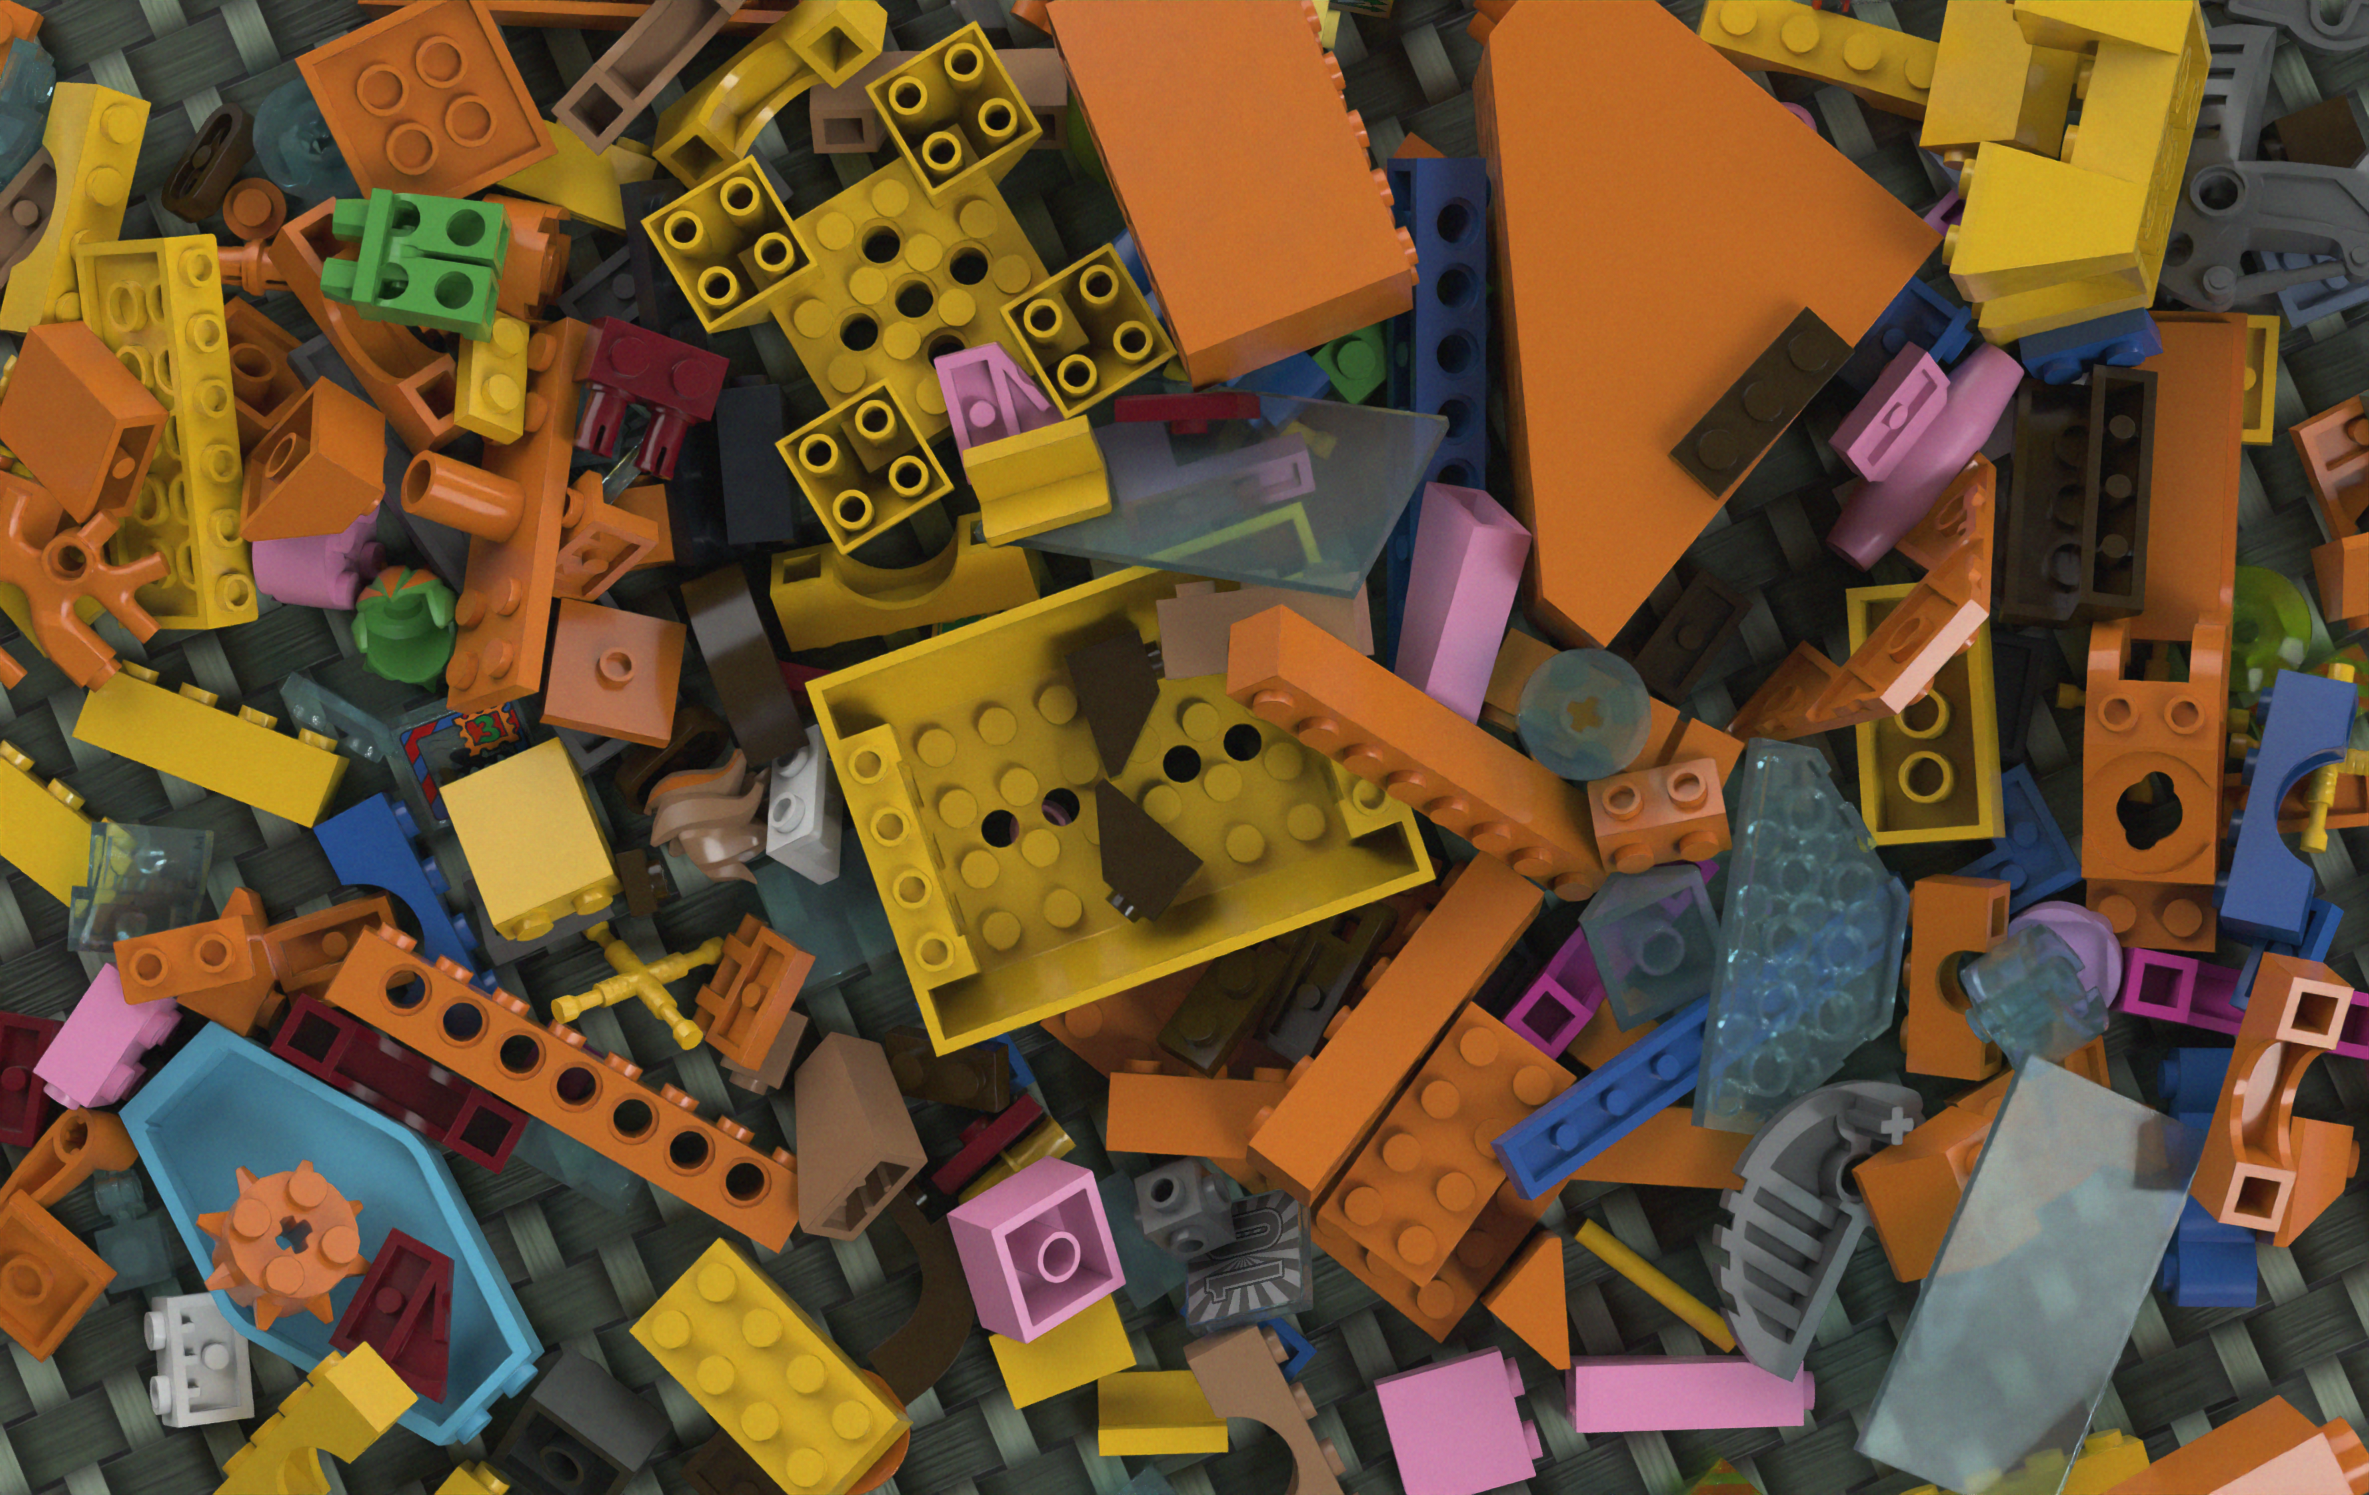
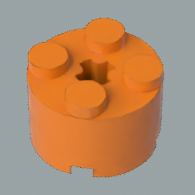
[482,193,571,332]

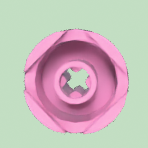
[252,504,386,611]

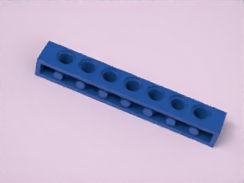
[1387,158,1492,674]

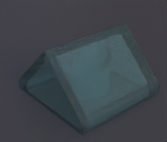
[1578,864,1738,1033]

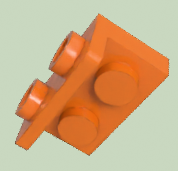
[552,470,659,603]
[113,915,262,1005]

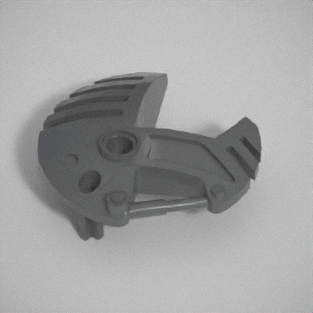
[2157,24,2369,313]
[1712,1079,1988,1382]

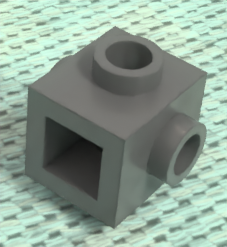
[1133,1156,1237,1263]

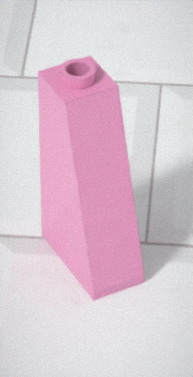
[1394,481,1533,725]
[1565,1355,1815,1433]

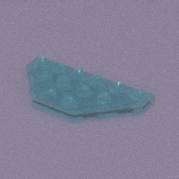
[1691,738,1910,1135]

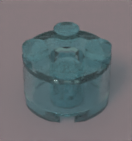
[253,75,364,209]
[1515,648,1652,781]
[1960,924,2109,1081]

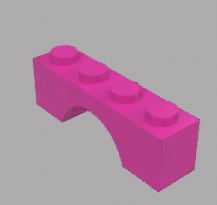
[1499,859,1720,1061]
[2108,947,2369,1061]

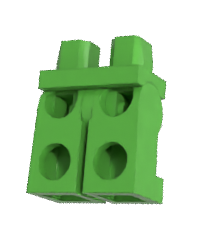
[320,188,512,343]

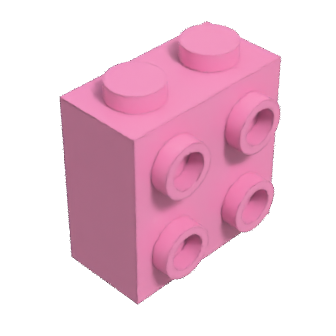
[32,962,185,1110]
[1373,1345,1543,1495]

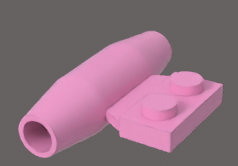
[1825,341,2024,573]

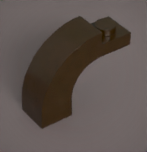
[680,558,810,768]
[866,1177,977,1407]

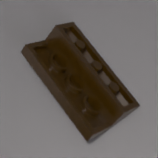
[1999,364,2158,630]

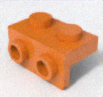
[1587,757,1733,874]

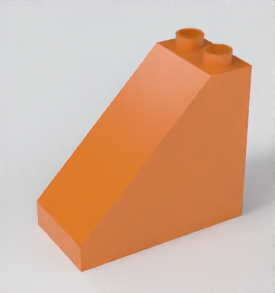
[1465,0,1944,663]

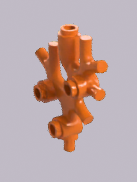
[0,485,171,693]

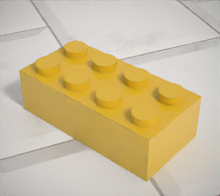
[1846,582,2006,846]
[629,1237,914,1495]

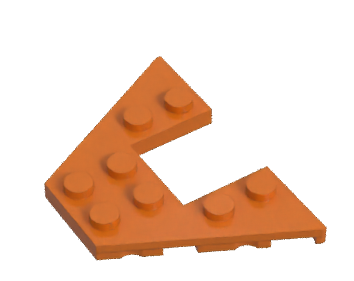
[1720,450,1997,750]

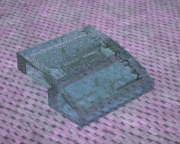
[67,822,214,953]

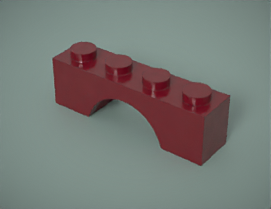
[269,993,532,1175]

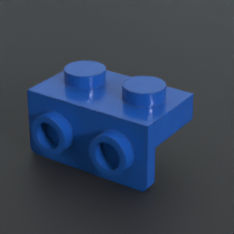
[1832,275,1973,400]

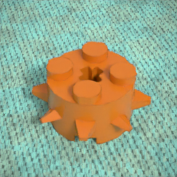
[196,1159,372,1332]

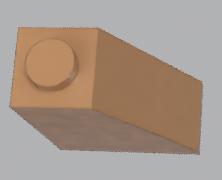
[794,1032,928,1242]

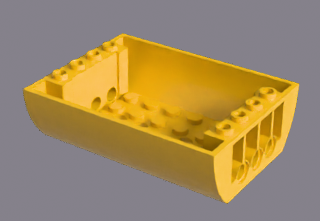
[805,506,1436,1057]

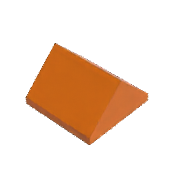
[1479,1230,1571,1370]

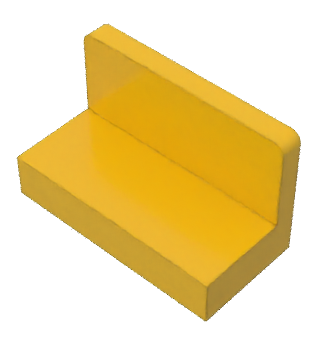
[962,414,1112,547]
[1098,1370,1228,1456]

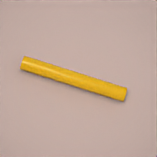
[1573,1218,1736,1353]

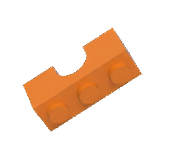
[1900,874,2011,1081]

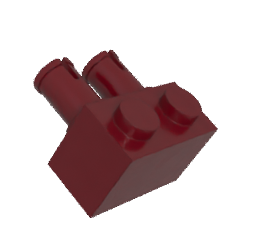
[571,315,730,480]

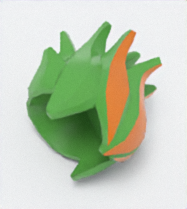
[350,562,458,693]

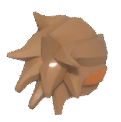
[643,749,772,885]

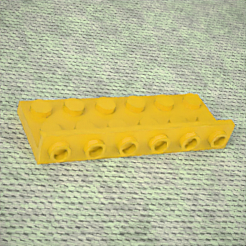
[74,234,259,630]

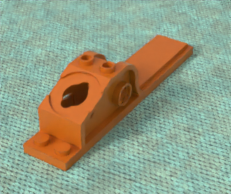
[2081,311,2248,953]

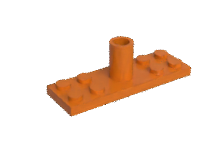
[400,317,589,715]

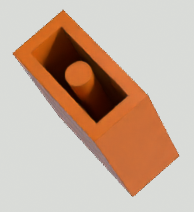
[0,321,169,524]

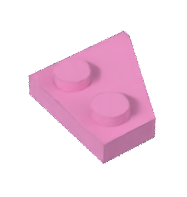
[934,341,1065,485]

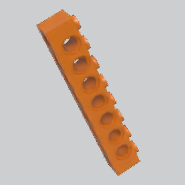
[324,922,799,1254]

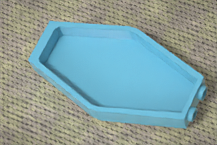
[118,1021,545,1446]

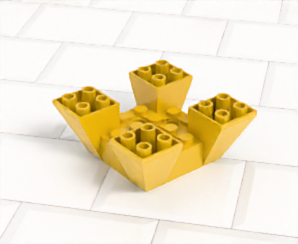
[1942,0,2212,353]
[640,20,1178,556]

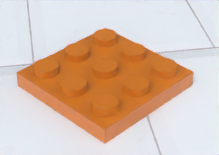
[295,0,558,200]

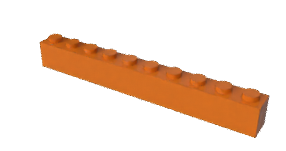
[1106,1059,1760,1190]

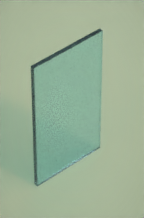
[974,376,1450,599]
[1853,1051,2207,1495]

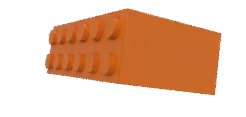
[1045,0,1420,393]

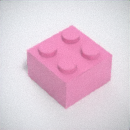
[946,1155,1126,1344]

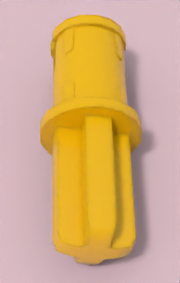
[958,1115,1076,1206]

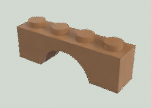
[551,0,747,156]
[809,48,1069,153]
[1183,1312,1359,1495]

